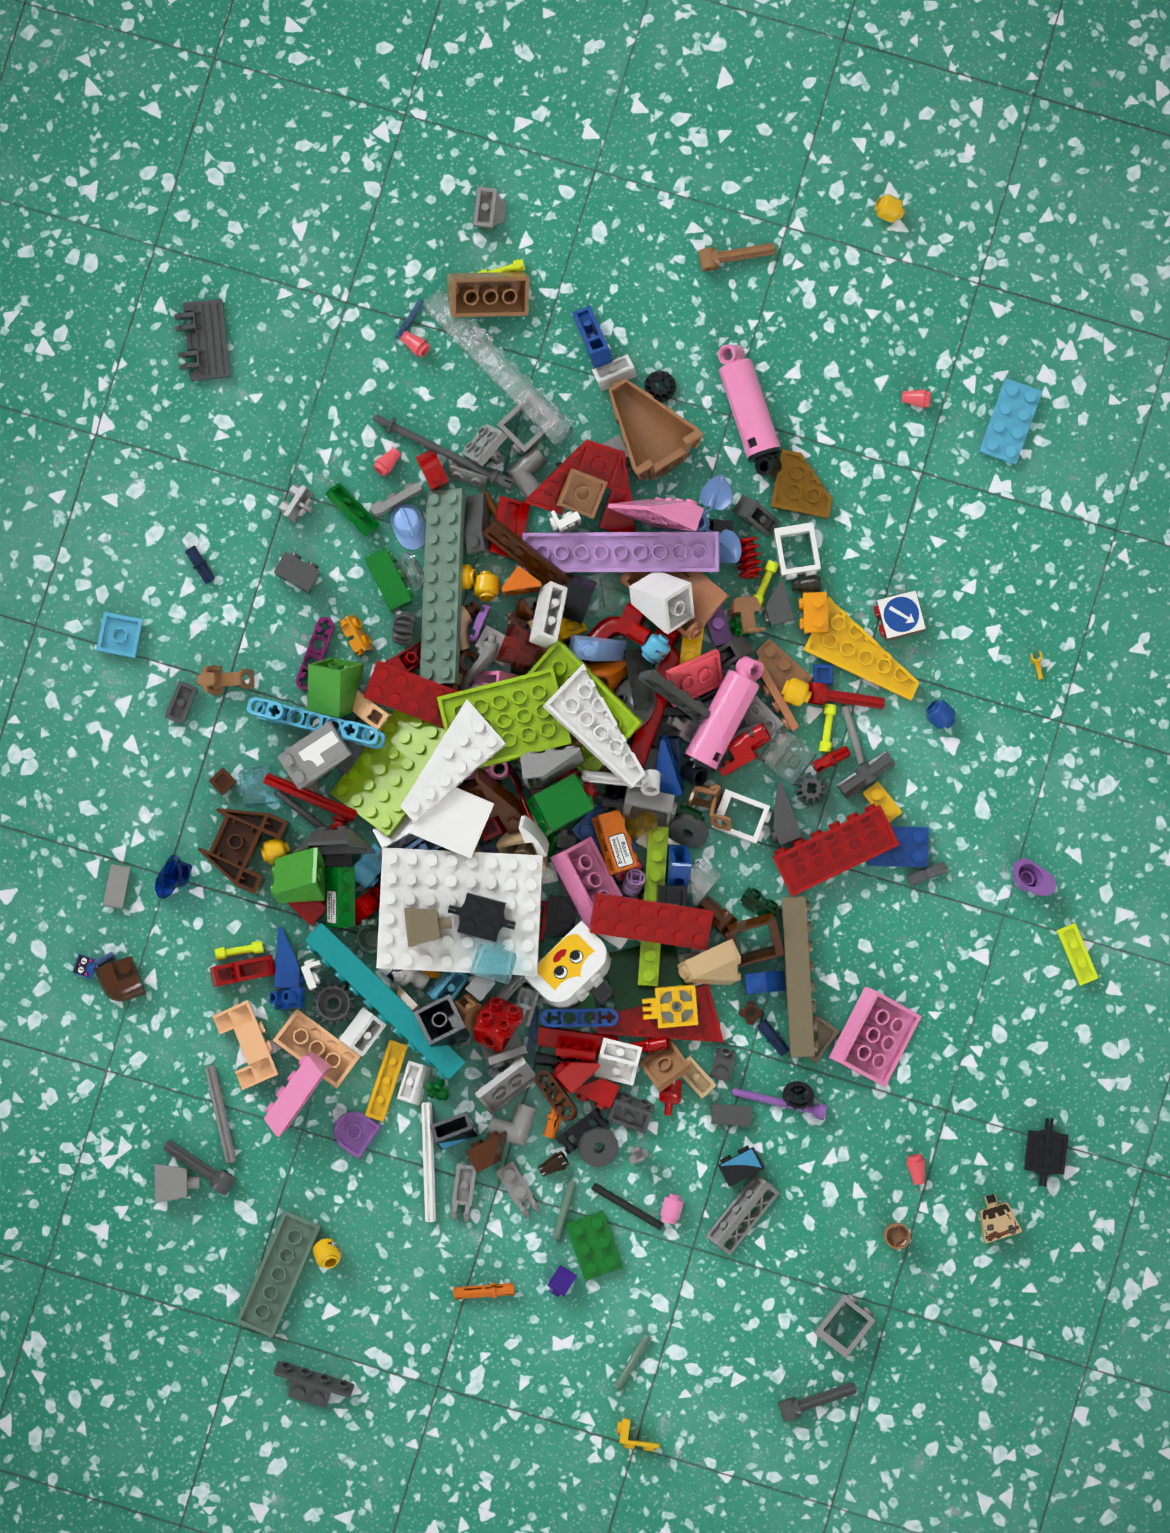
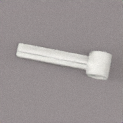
[582,769,661,796]

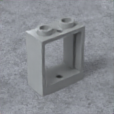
[497,392,558,455]
[622,787,677,827]
[814,1294,876,1358]

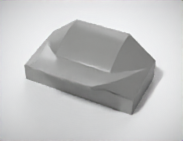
[473,187,506,228]

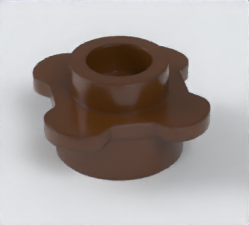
[739,1001,763,1025]

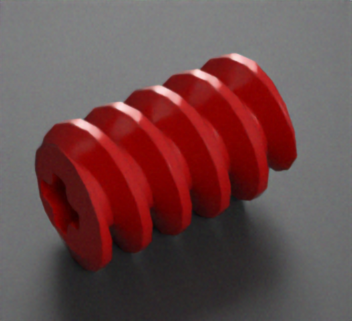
[737,537,763,579]

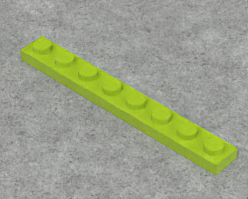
[638,826,669,987]

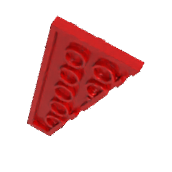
[593,984,724,1043]

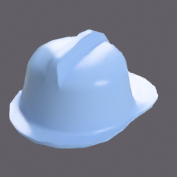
[390,504,426,550]

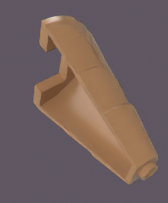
[609,379,703,481]

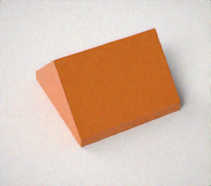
[502,565,542,597]

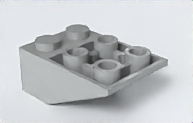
[520,746,584,790]

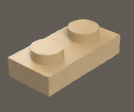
[682,1056,717,1098]

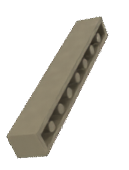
[781,896,818,1058]

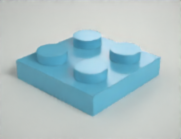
[96,612,144,659]

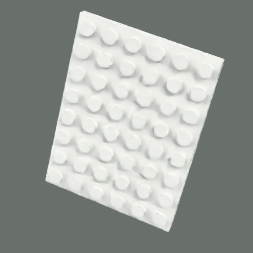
[376,848,543,976]

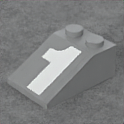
[277,721,352,790]

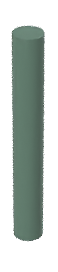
[552,1180,577,1240]
[614,1334,651,1390]

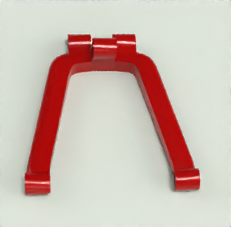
[580,601,681,770]

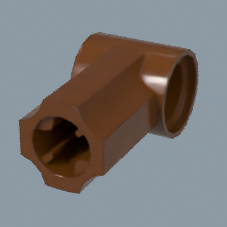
[697,896,738,935]

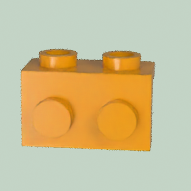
[799,592,828,634]

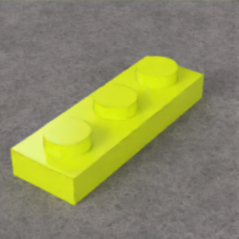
[1056,923,1098,986]

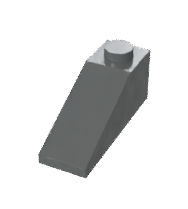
[464,493,491,555]
[770,781,802,847]

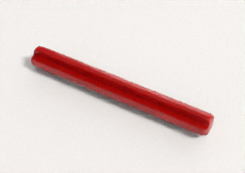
[263,773,357,821]

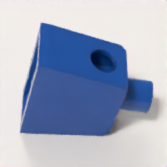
[665,844,692,888]

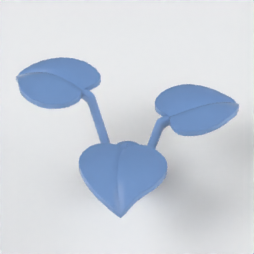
[659,474,742,563]

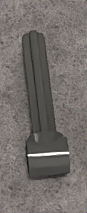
[164,1140,237,1196]
[778,1382,857,1422]

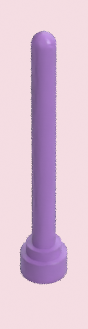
[732,1088,827,1120]

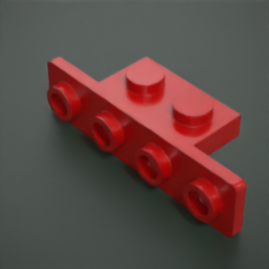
[537,1026,618,1062]

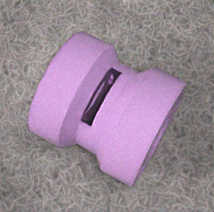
[622,869,646,896]

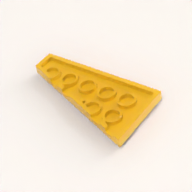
[803,597,920,701]

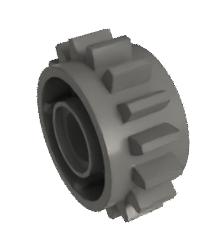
[312,982,356,1025]

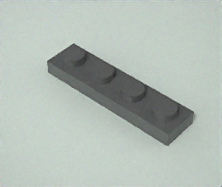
[638,670,711,721]

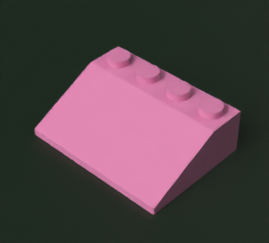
[607,497,704,531]
[829,987,922,1087]

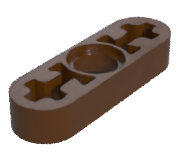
[535,1070,578,1121]

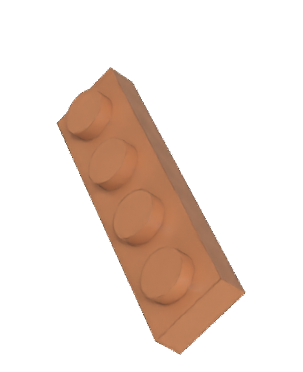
[757,658,799,733]

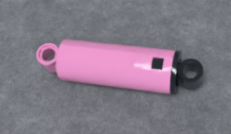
[718,345,782,476]
[680,656,764,786]

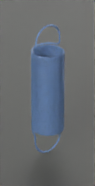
[90,952,119,968]

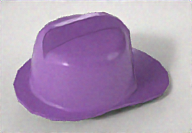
[1013,858,1056,896]

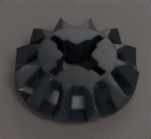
[645,370,676,402]
[782,1081,814,1111]

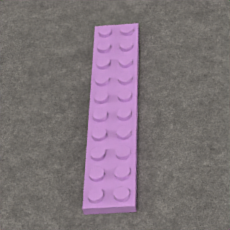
[522,532,720,572]

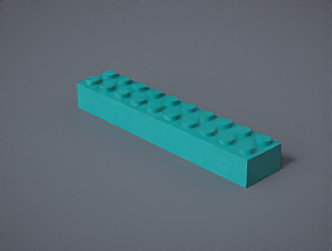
[305,923,467,1080]

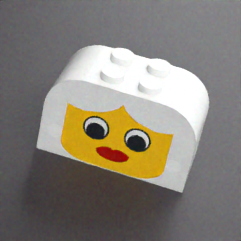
[524,921,611,1009]

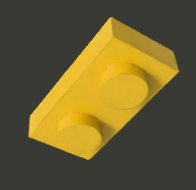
[862,781,902,823]

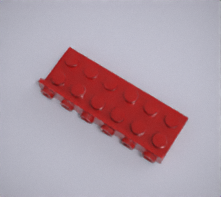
[772,803,900,897]

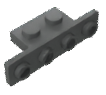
[273,1361,355,1408]

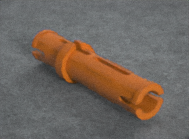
[543,1084,569,1139]
[453,1282,515,1300]

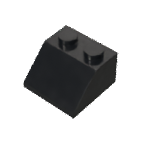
[414,994,470,1047]

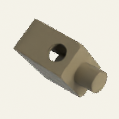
[404,908,452,947]

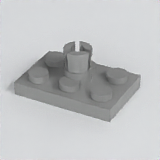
[474,1057,536,1115]

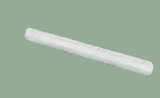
[421,1102,436,1222]

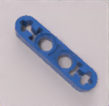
[540,1008,619,1027]

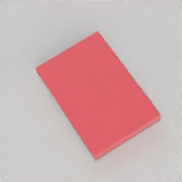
[665,649,723,707]

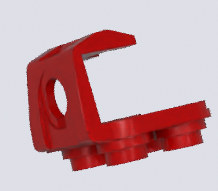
[473,997,523,1053]

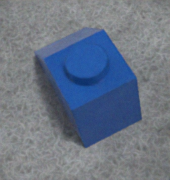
[744,971,786,995]

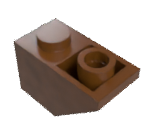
[466,1131,507,1173]

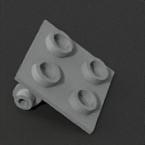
[738,695,784,750]

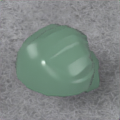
[357,918,379,953]

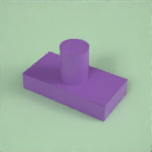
[706,606,733,648]

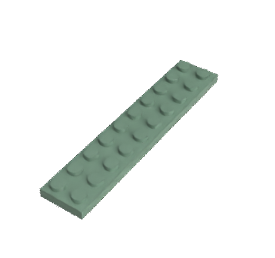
[420,488,466,685]

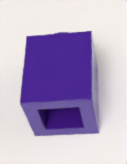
[547,1265,577,1297]

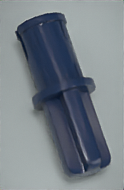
[185,546,215,584]
[756,1019,789,1056]

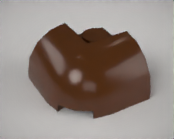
[95,956,146,1002]

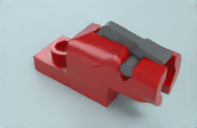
[719,723,772,777]

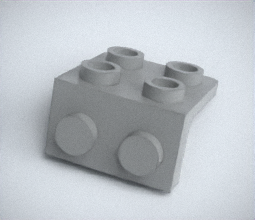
[479,1029,528,1069]

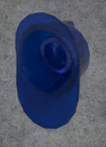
[155,855,192,899]

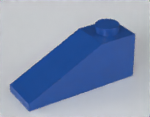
[572,306,613,369]
[656,733,685,796]
[275,927,304,988]

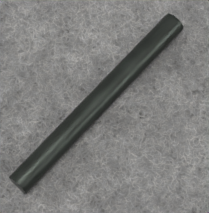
[591,1183,664,1230]

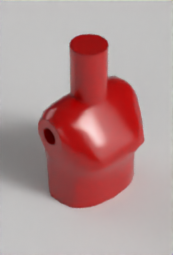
[659,1080,683,1116]

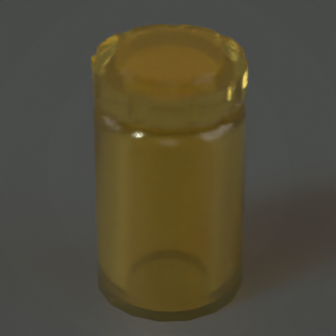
[625,811,657,840]

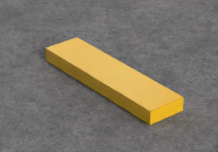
[365,1039,408,1122]

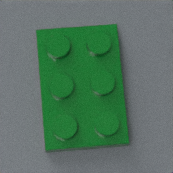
[565,1210,623,1281]

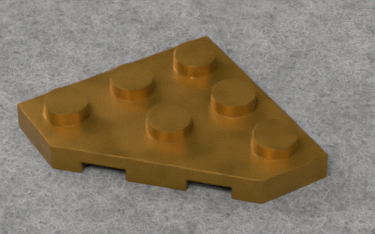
[770,449,832,519]

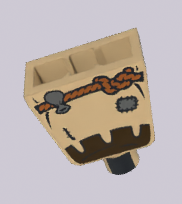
[979,1193,1022,1243]

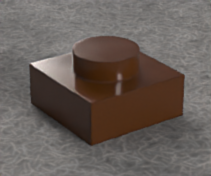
[209,768,237,796]

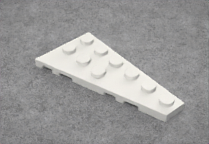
[543,664,645,789]
[400,699,506,822]

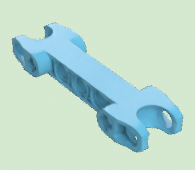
[246,697,386,749]

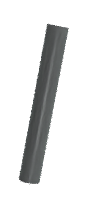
[274,789,325,829]

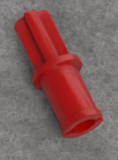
[811,746,851,773]
[630,1037,670,1054]

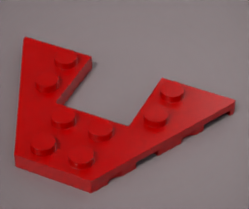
[524,439,636,532]

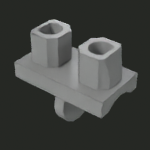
[279,485,314,523]
[515,987,539,1027]

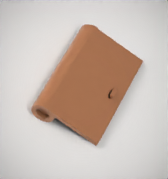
[620,572,729,640]

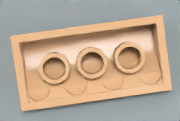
[273,1009,361,1089]

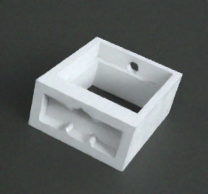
[773,522,821,580]
[711,789,772,845]

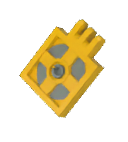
[642,984,698,1028]

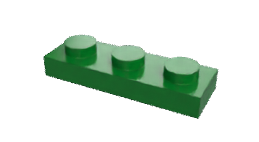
[325,482,380,536]

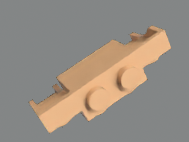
[212,1000,279,1090]

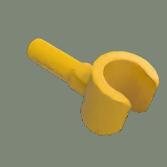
[1030,651,1043,680]

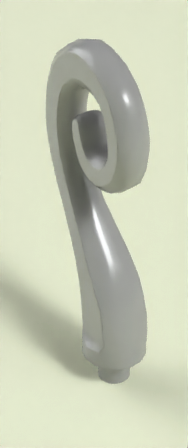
[459,633,499,691]

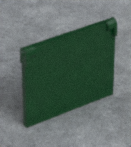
[607,944,685,1012]

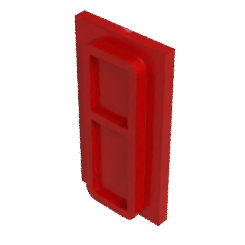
[489,496,530,558]

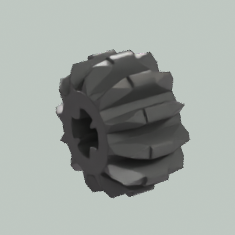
[392,611,416,645]
[794,772,828,806]

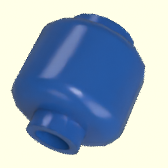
[926,700,956,729]

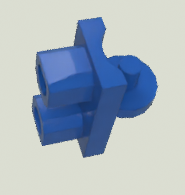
[269,987,305,1010]

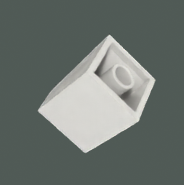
[629,572,695,634]

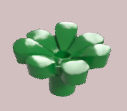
[729,614,752,638]
[424,1079,449,1101]

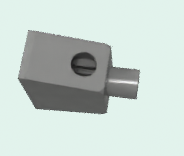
[154,1164,200,1203]

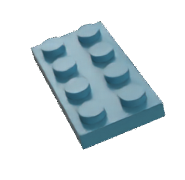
[979,378,1043,466]

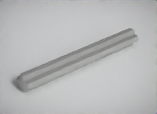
[205,1066,236,1164]

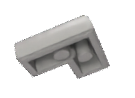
[504,447,547,498]
[487,1103,537,1147]

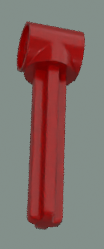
[808,682,885,709]

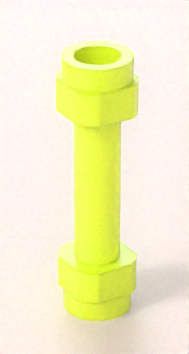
[477,259,525,273]
[753,560,779,608]
[819,704,837,753]
[215,941,264,960]

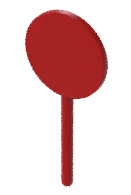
[507,764,533,821]

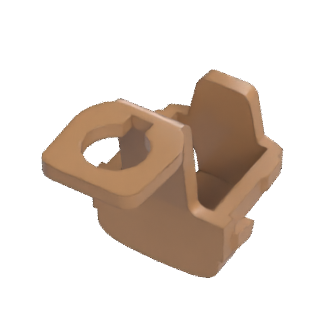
[727,596,766,634]
[196,665,254,696]
[688,784,732,831]
[455,994,482,1030]

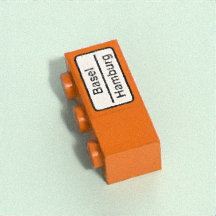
[591,810,638,876]

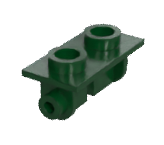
[739,887,781,918]

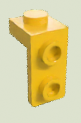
[616,1417,660,1452]

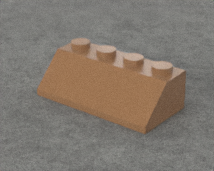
[447,272,530,317]

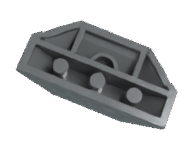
[293,826,375,856]

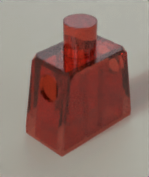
[496,623,545,668]

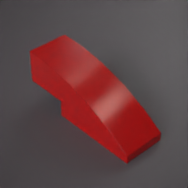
[209,955,275,988]

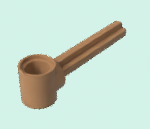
[698,243,776,271]

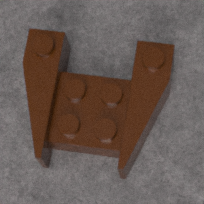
[456,768,527,834]
[198,808,291,896]

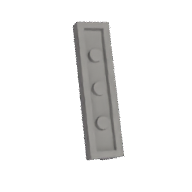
[706,1173,779,1256]

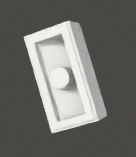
[592,354,637,391]
[396,1060,431,1106]

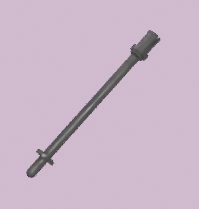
[373,415,515,491]

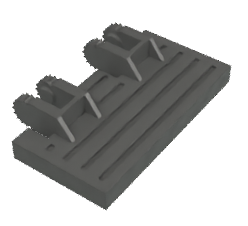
[174,299,231,382]

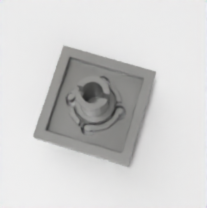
[461,424,508,467]

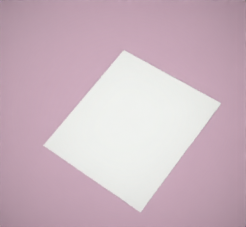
[410,788,494,859]

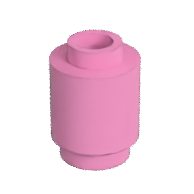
[660,1193,684,1225]

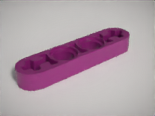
[296,617,335,691]

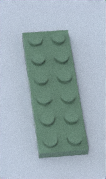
[236,1210,321,1338]

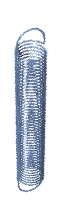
[393,296,427,344]
[527,1000,540,1058]

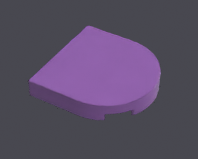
[469,604,491,645]
[334,1111,382,1159]

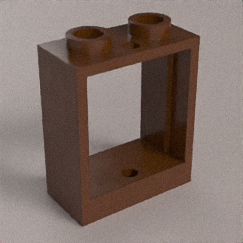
[725,913,785,968]

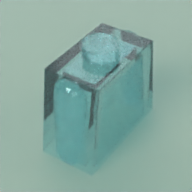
[237,763,278,808]
[470,942,517,985]

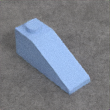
[569,634,627,661]

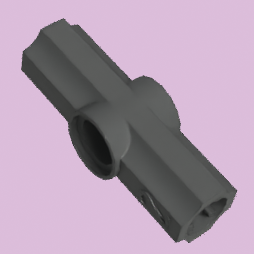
[837,751,896,799]

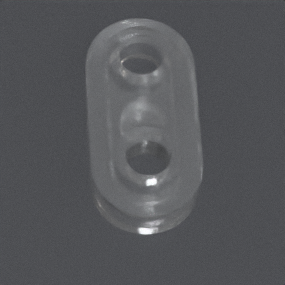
[398,552,425,590]

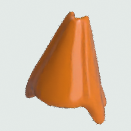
[584,661,628,692]

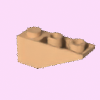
[352,689,393,731]

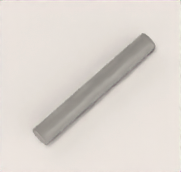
[841,705,866,764]

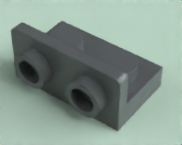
[608,1092,655,1133]

